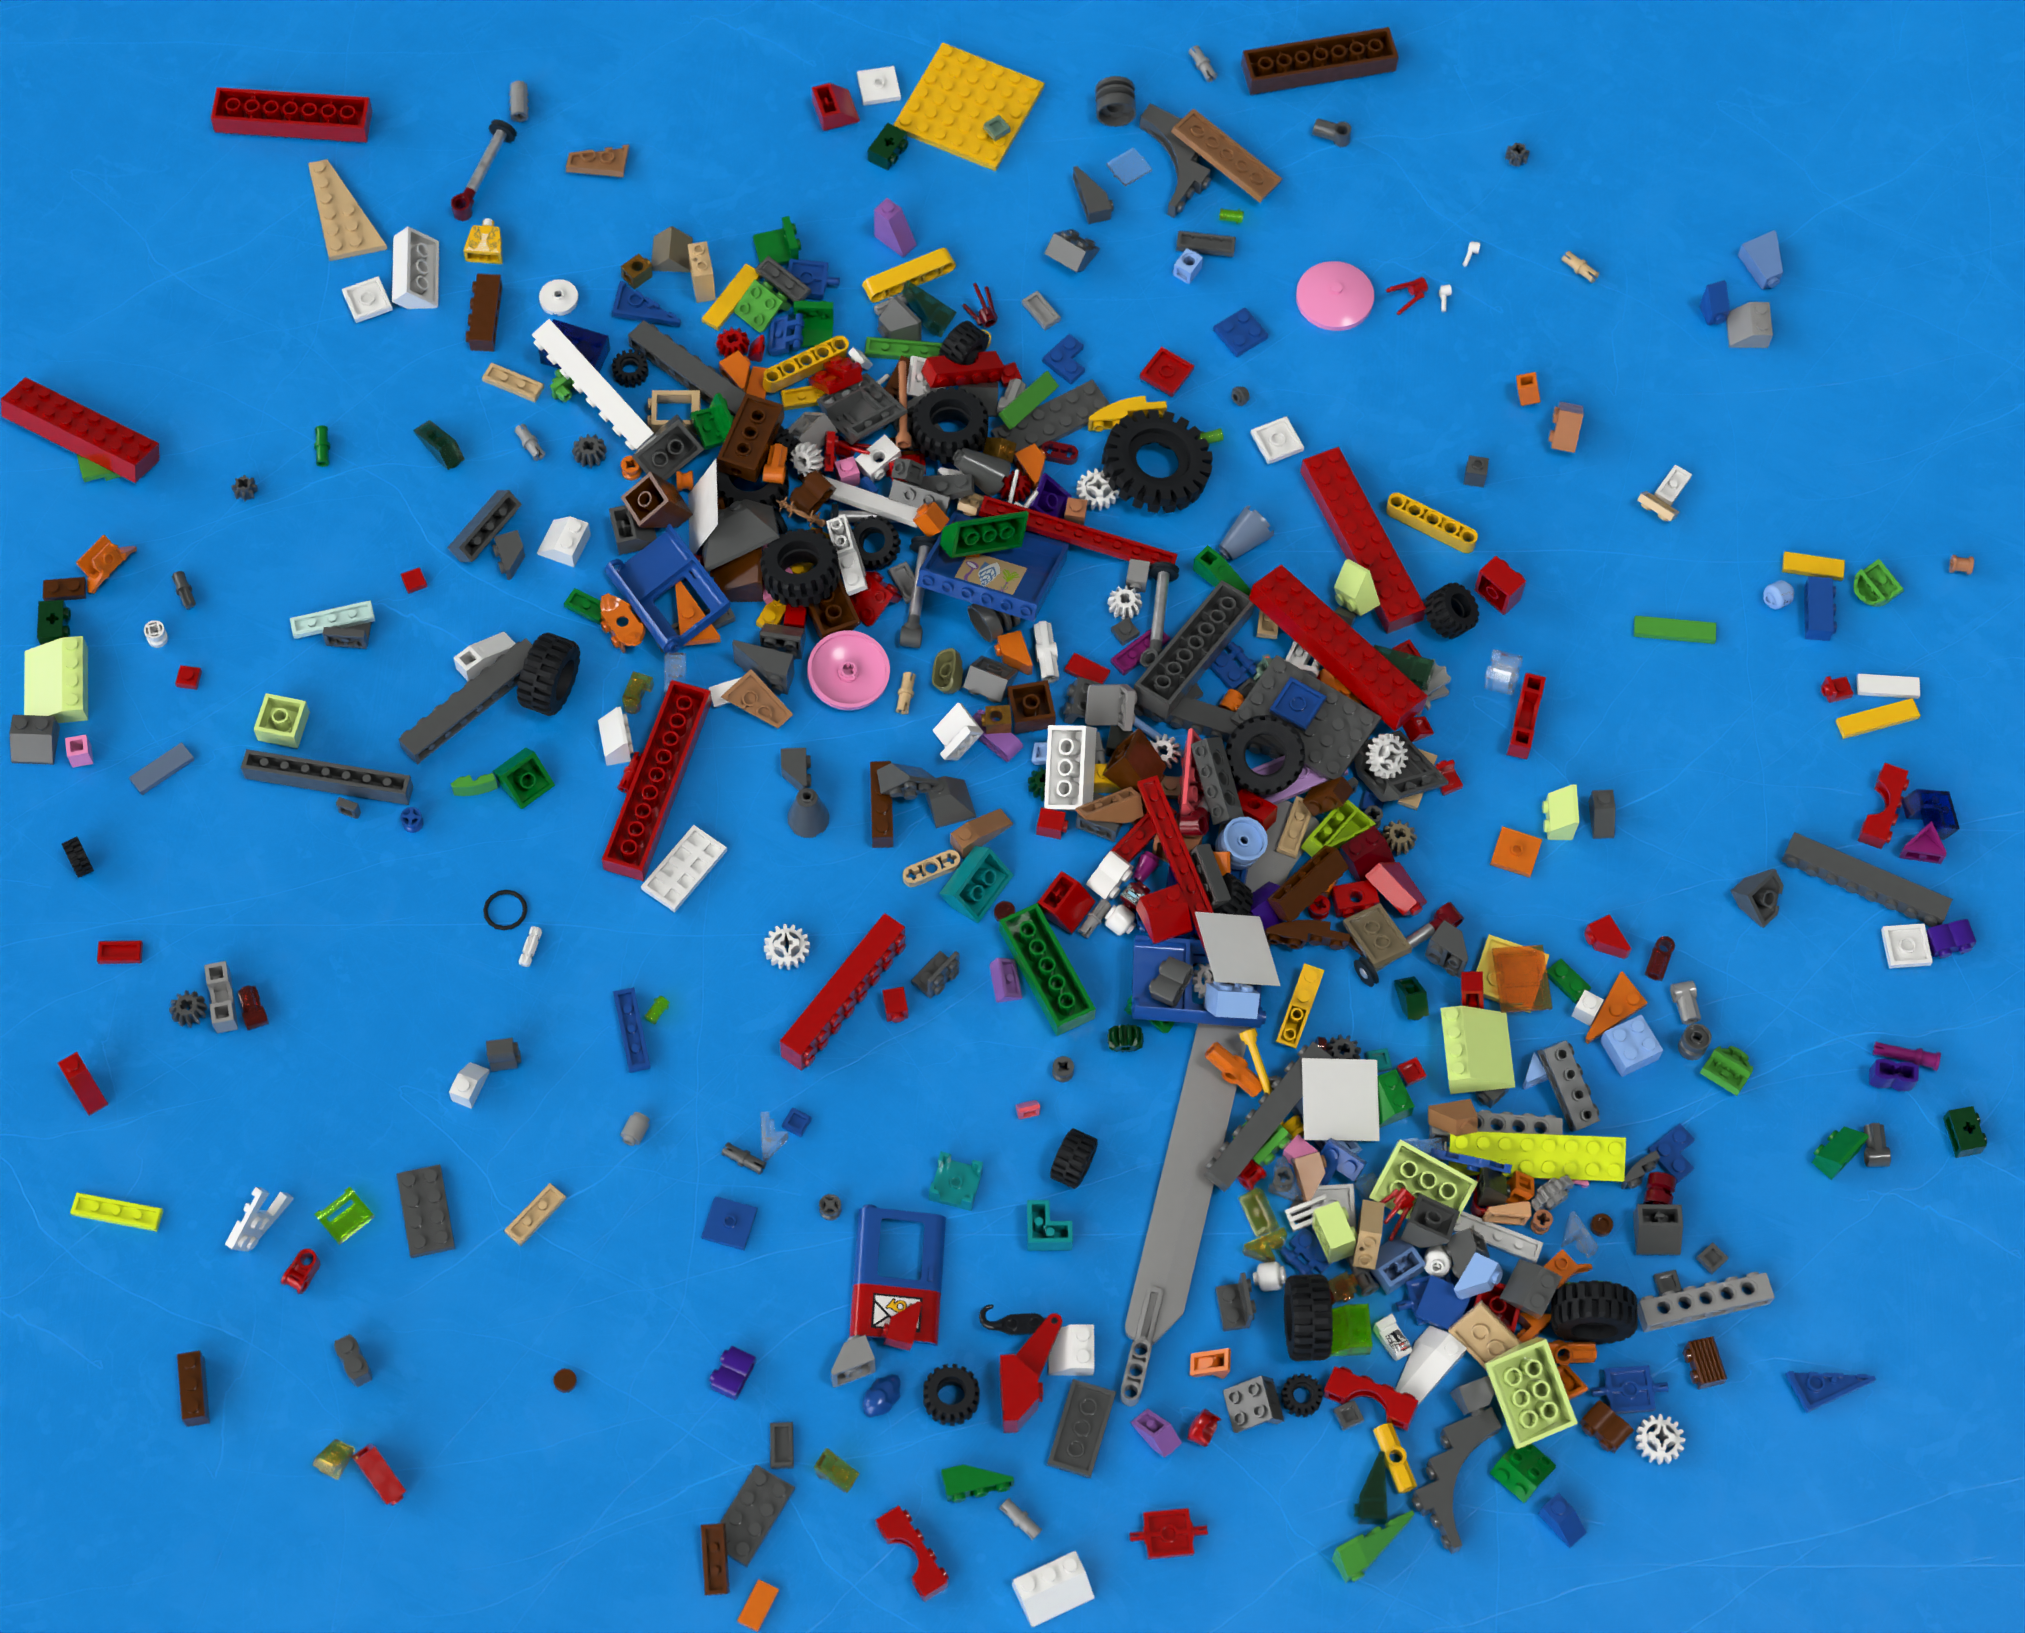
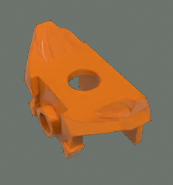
[76,534,137,594]
[600,593,646,653]
[1543,1249,1592,1309]

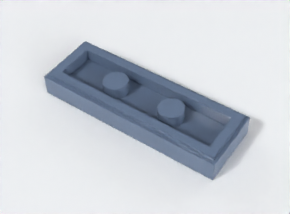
[129,742,194,795]

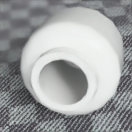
[1104,904,1136,936]
[1423,1245,1453,1277]
[1253,1261,1287,1292]

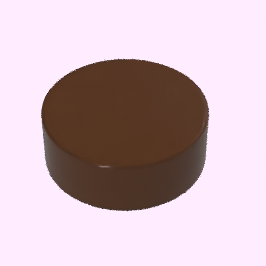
[1590,1214,1613,1237]
[554,1369,577,1393]

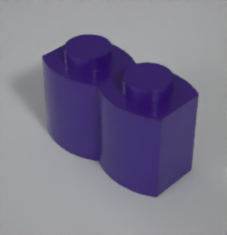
[1926,919,1976,958]
[1869,1059,1919,1091]
[709,1346,756,1401]

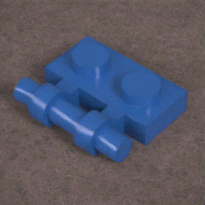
[768,313,805,356]
[1209,642,1257,690]
[1279,1227,1332,1275]

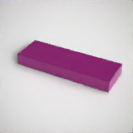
[1111,628,1170,676]

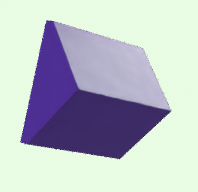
[1030,473,1072,519]
[1247,881,1286,932]

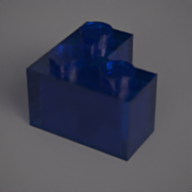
[1901,789,1960,840]

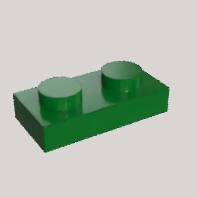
[564,588,602,625]
[1545,958,1591,1004]

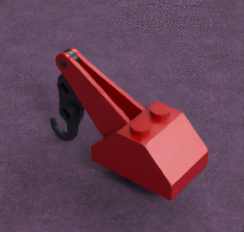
[979,1304,1062,1433]

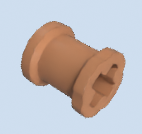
[1949,555,1974,575]
[1530,1209,1553,1235]

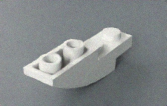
[826,514,868,596]

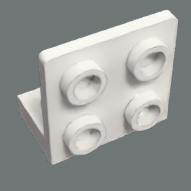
[933,703,984,761]

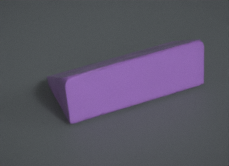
[990,958,1022,1002]

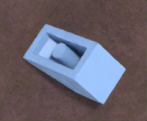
[1454,1252,1503,1300]

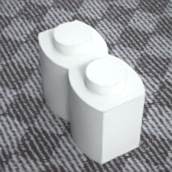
[1086,851,1134,900]

